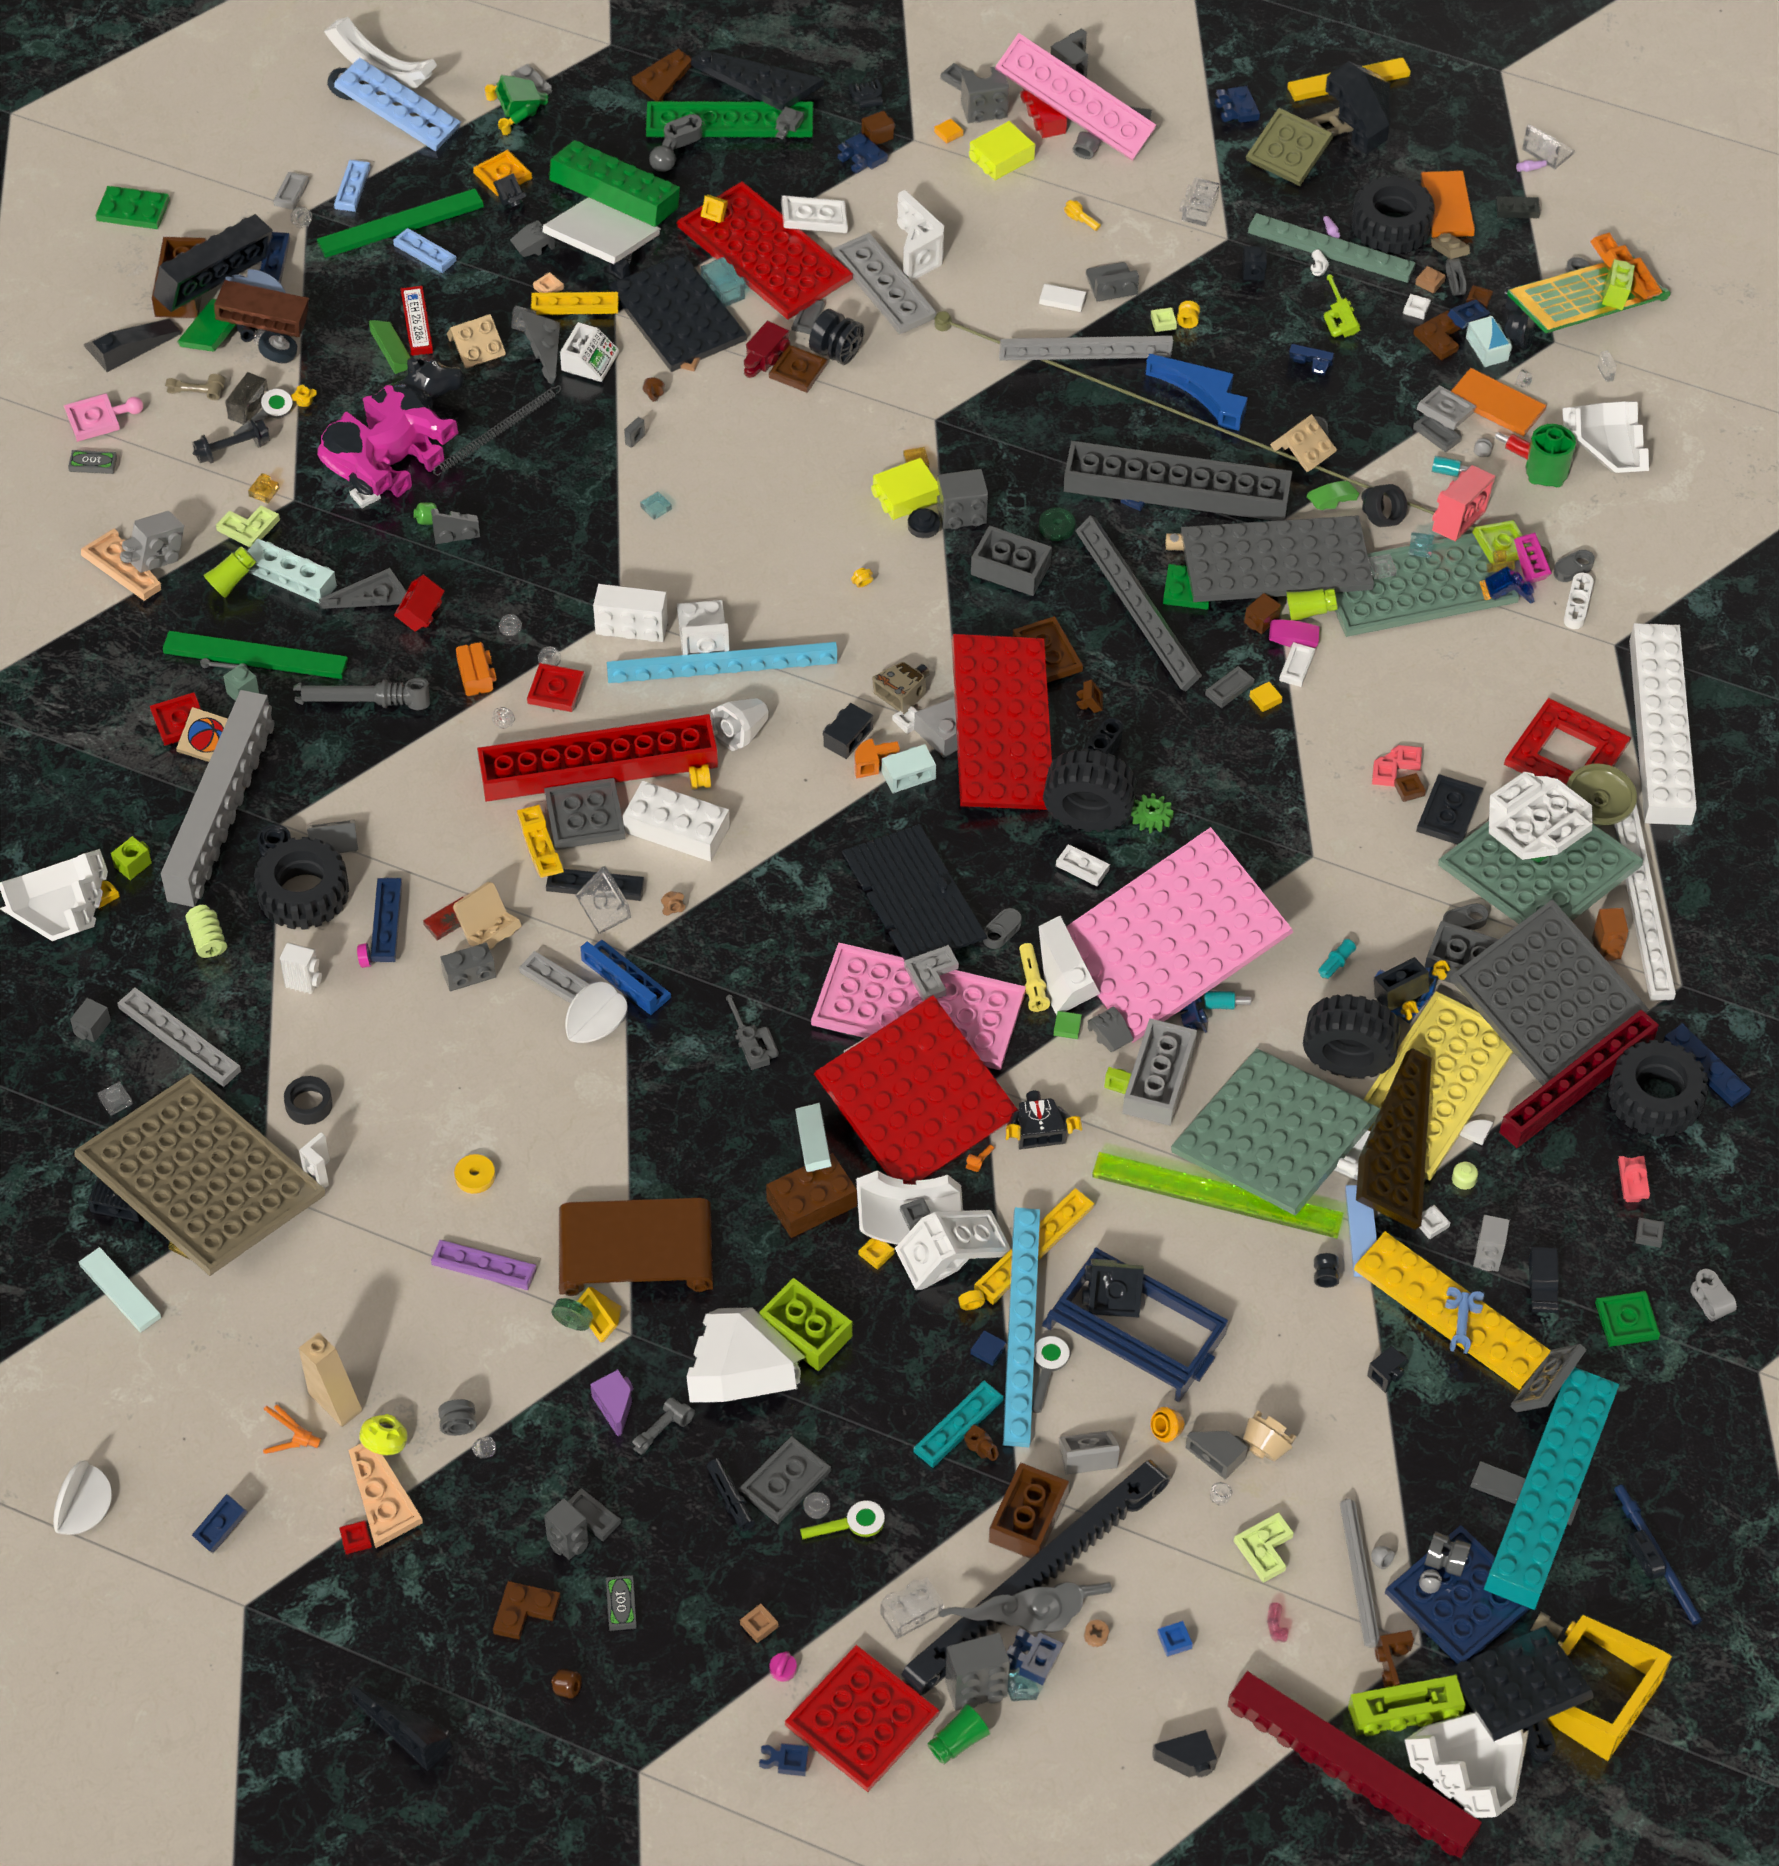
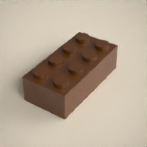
[151,237,206,318]

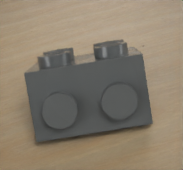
[1086,262,1139,302]

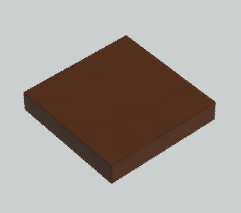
[769,345,828,393]

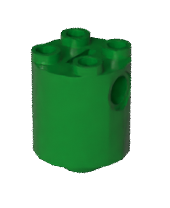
[1525,424,1576,488]

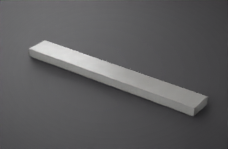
[999,336,1173,360]

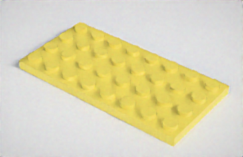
[1363,991,1513,1181]

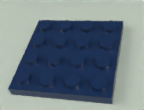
[1385,1525,1530,1664]

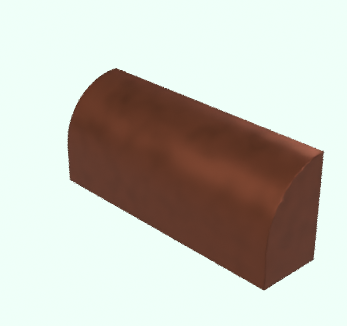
[214,280,309,338]

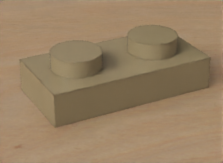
[1431,233,1470,259]

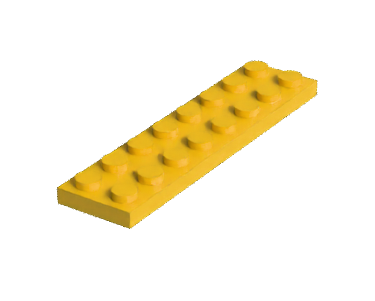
[1354,1232,1551,1390]

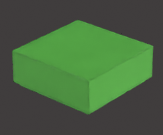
[1054,1011,1082,1039]

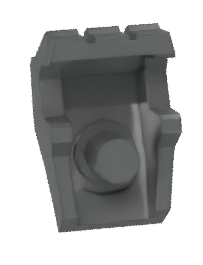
[510,221,555,257]
[1088,1006,1134,1052]

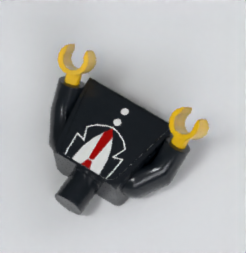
[1005,1090,1083,1150]

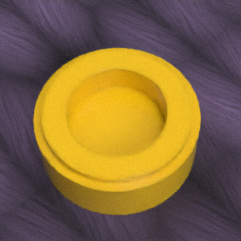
[958,1290,985,1310]

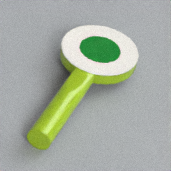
[800,1501,885,1539]

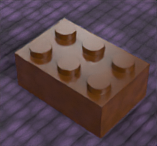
[766,1153,857,1238]
[989,1462,1069,1559]

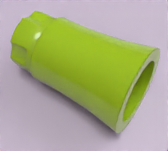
[204,546,257,598]
[1286,588,1338,621]

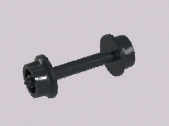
[192,419,270,463]

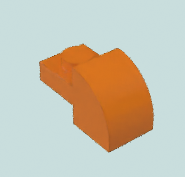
[855,738,900,778]

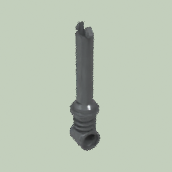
[293,678,430,710]

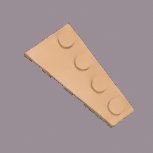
[81,528,161,600]
[348,1443,423,1548]

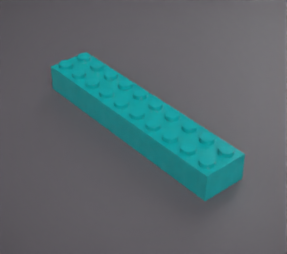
[1484,1367,1619,1610]

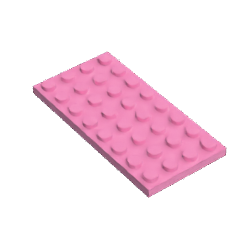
[811,943,1026,1070]

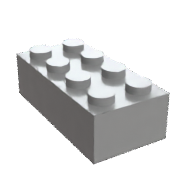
[1122,1018,1197,1126]

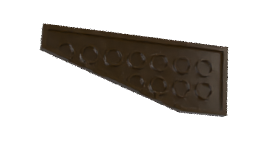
[1356,1048,1432,1230]

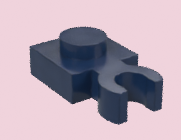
[759,1743,809,1776]

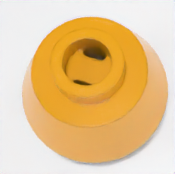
[1150,1407,1184,1443]

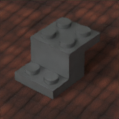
[1051,28,1088,78]

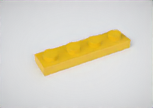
[531,292,618,315]

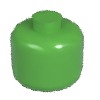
[414,502,437,525]

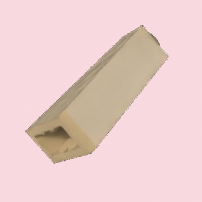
[298,1332,362,1427]

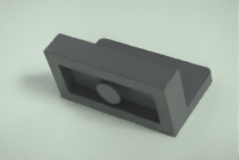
[307,819,358,853]

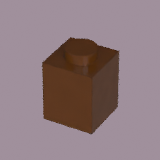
[862,111,895,145]
[1244,593,1281,634]

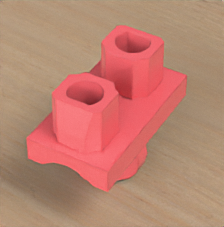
[1618,1156,1650,1202]

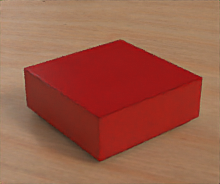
[339,1520,372,1554]

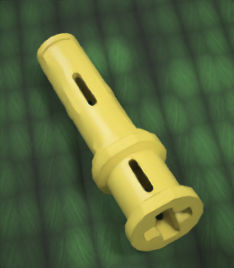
[1019,943,1050,1012]

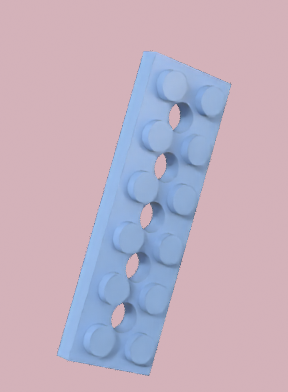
[334,57,461,151]

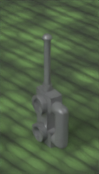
[726,995,779,1070]

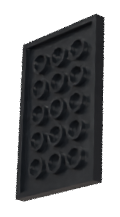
[609,254,747,372]

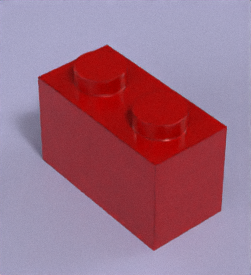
[394,574,444,632]

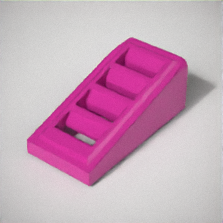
[1514,533,1552,585]

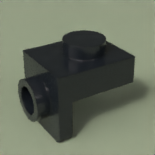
[493,173,527,207]

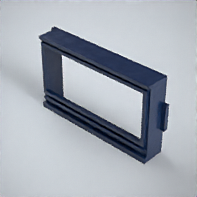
[1042,1247,1228,1402]

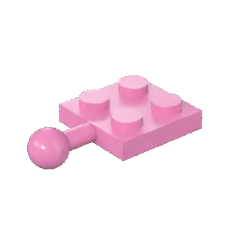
[64,393,143,442]

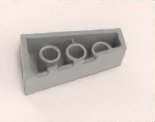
[914,698,957,758]

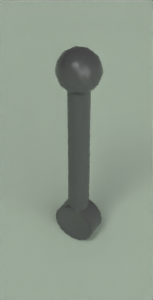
[200,658,248,669]

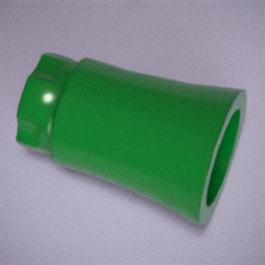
[927,1704,990,1764]

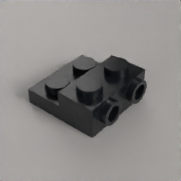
[1082,1259,1144,1317]

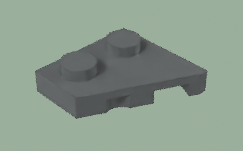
[431,509,480,544]

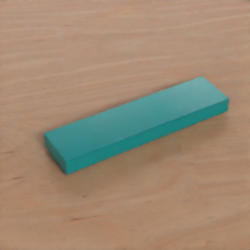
[914,1380,1004,1468]

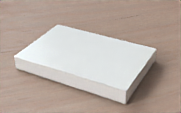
[781,196,848,233]

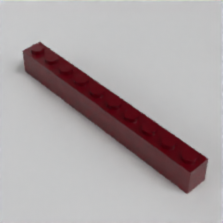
[1227,1671,1482,1858]

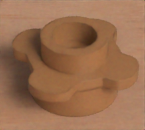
[661,891,685,916]

